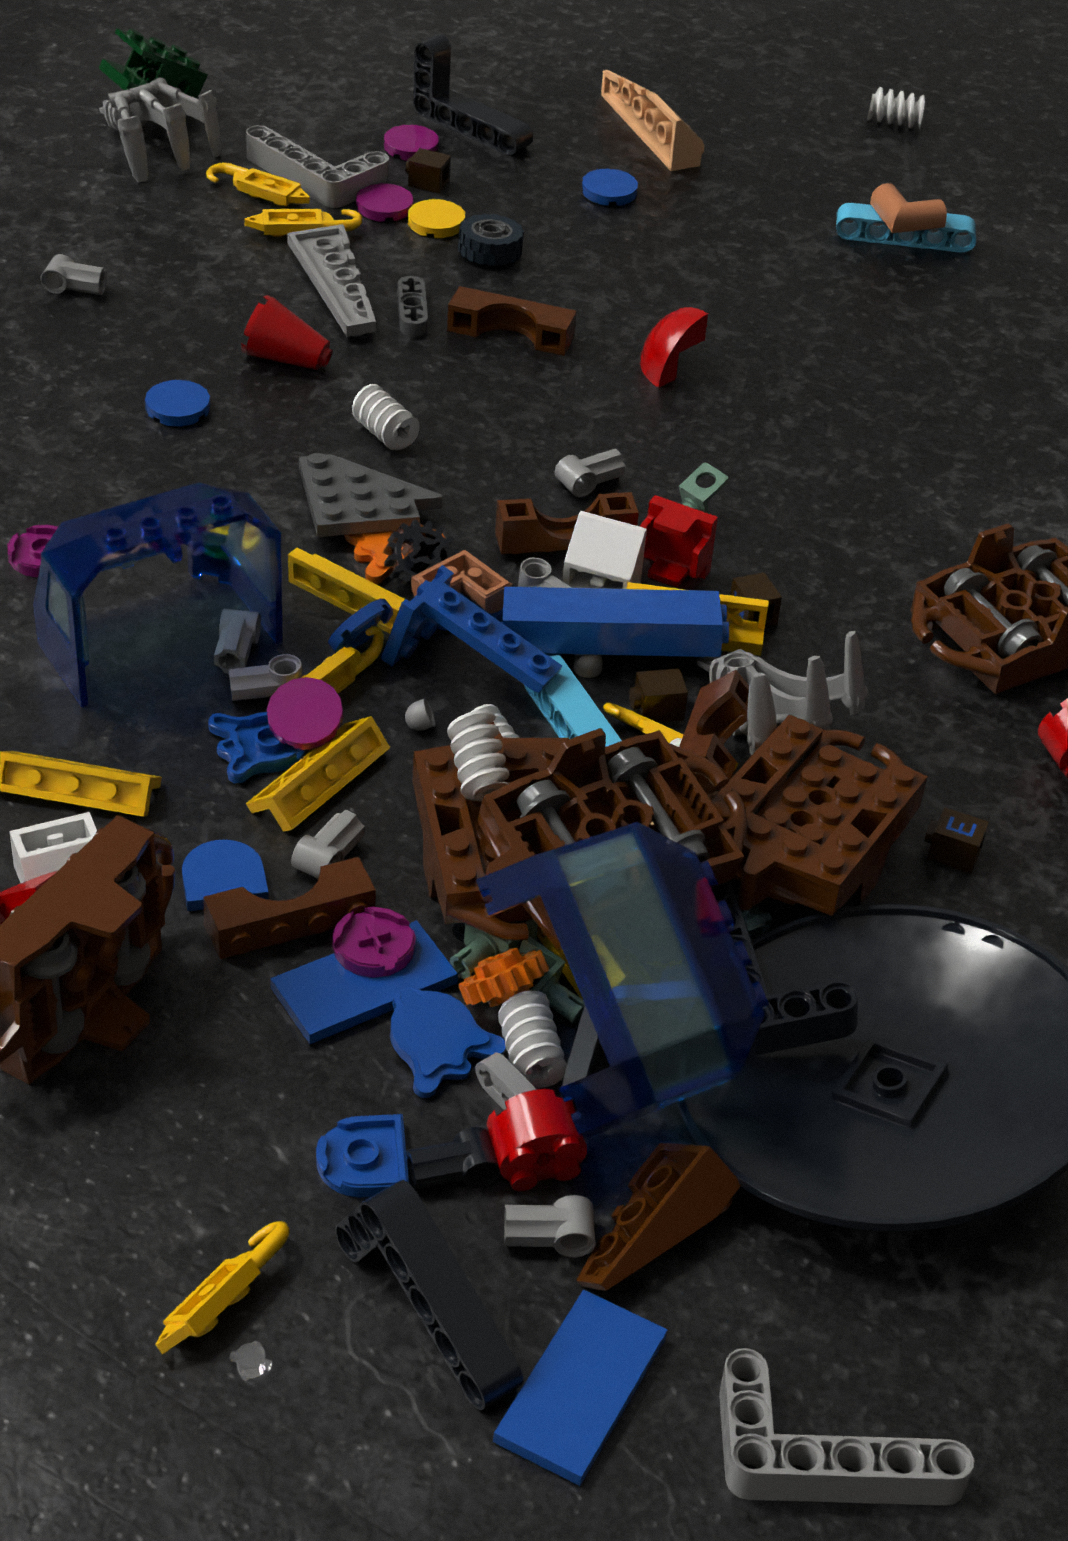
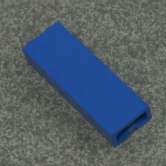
[503,587,729,657]

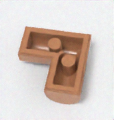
[870,183,947,233]
[411,550,512,614]

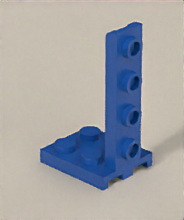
[381,565,562,692]

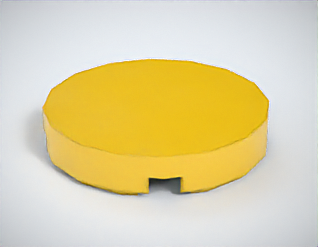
[408,199,465,238]

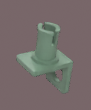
[679,463,729,514]
[450,919,538,979]
[519,936,586,1024]

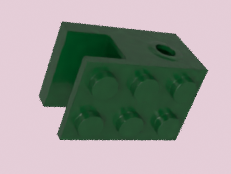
[99,28,208,99]

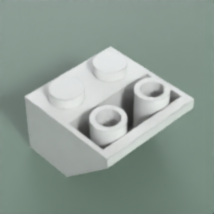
[562,511,647,589]
[9,812,97,883]

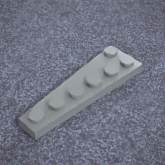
[287,224,376,337]

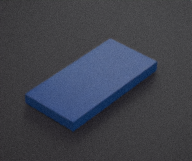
[270,920,458,1044]
[493,1289,668,1486]

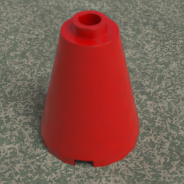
[241,295,333,370]

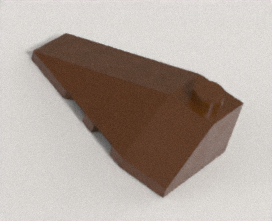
[576,1143,741,1291]

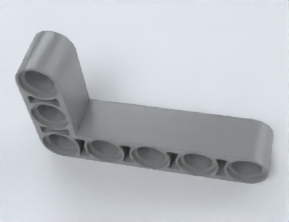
[246,125,389,208]
[719,1348,974,1505]

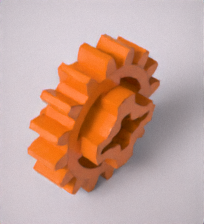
[458,948,549,1007]

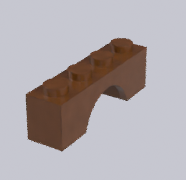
[447,286,577,356]
[495,492,639,554]
[679,670,749,795]
[203,857,376,959]

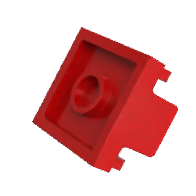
[639,495,718,587]

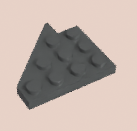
[299,453,442,537]

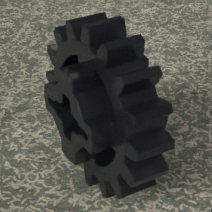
[383,519,459,594]

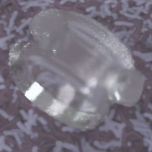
[230,1341,272,1381]

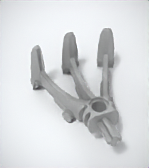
[99,78,221,182]
[697,631,868,755]

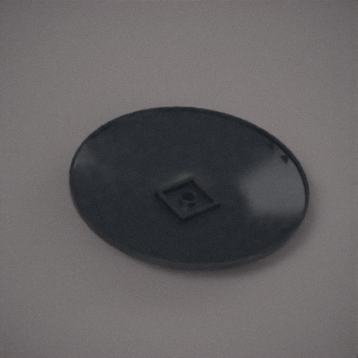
[672,904,1068,1231]

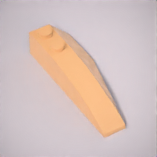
[601,70,704,171]

